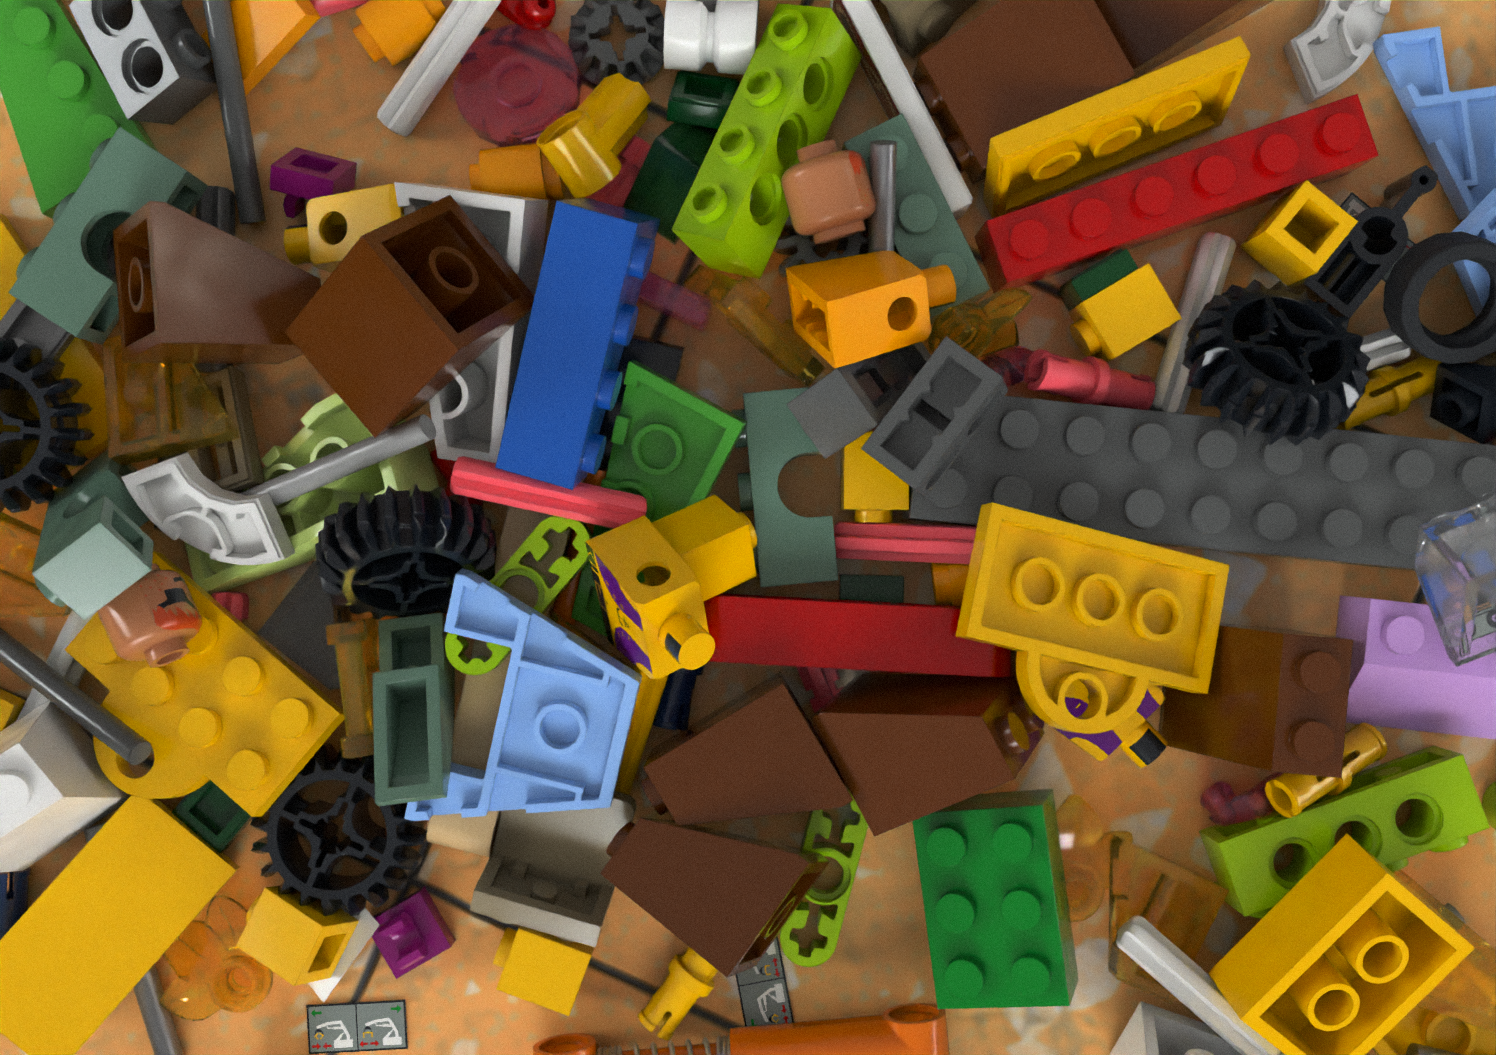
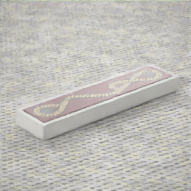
[830,0,973,220]

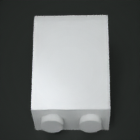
[0,700,131,873]

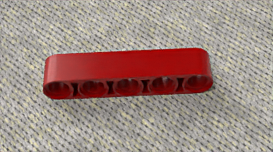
[704,593,1012,677]

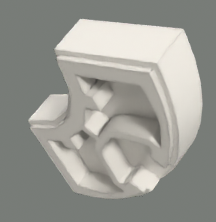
[1283,0,1391,105]
[121,452,295,565]

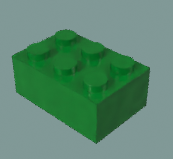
[913,789,1079,1009]

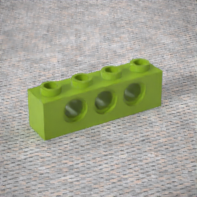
[671,3,862,279]
[1199,745,1490,918]

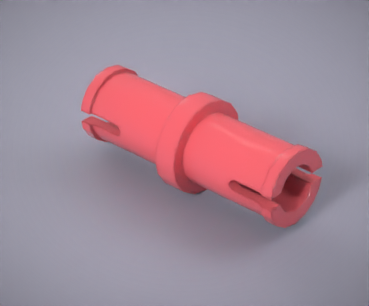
[1024,349,1155,410]

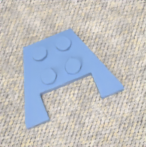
[1373,26,1496,220]
[404,569,642,821]

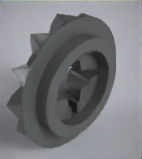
[568,0,665,85]

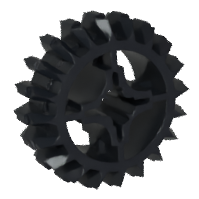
[1182,279,1371,446]
[0,337,95,513]
[315,484,497,620]
[250,741,427,916]

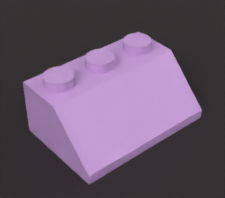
[1336,595,1496,739]

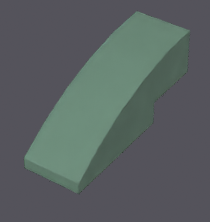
[372,612,455,806]

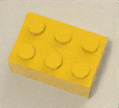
[1208,833,1475,1055]

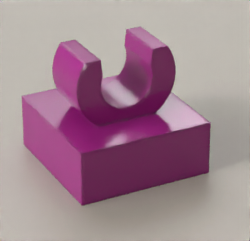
[269,147,357,218]
[371,886,456,979]

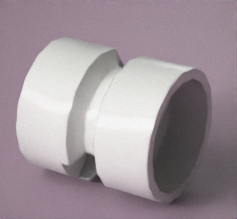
[663,0,759,75]

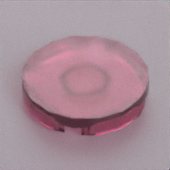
[453,24,582,147]

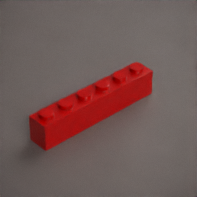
[974,94,1379,296]

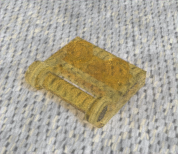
[325,617,379,758]

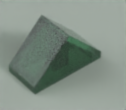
[623,122,718,245]

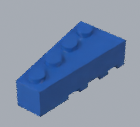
[495,198,661,490]

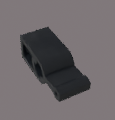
[1286,165,1438,318]

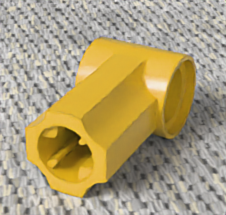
[536,73,651,198]

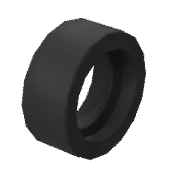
[1383,231,1496,364]

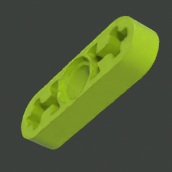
[445,516,593,675]
[779,790,868,967]

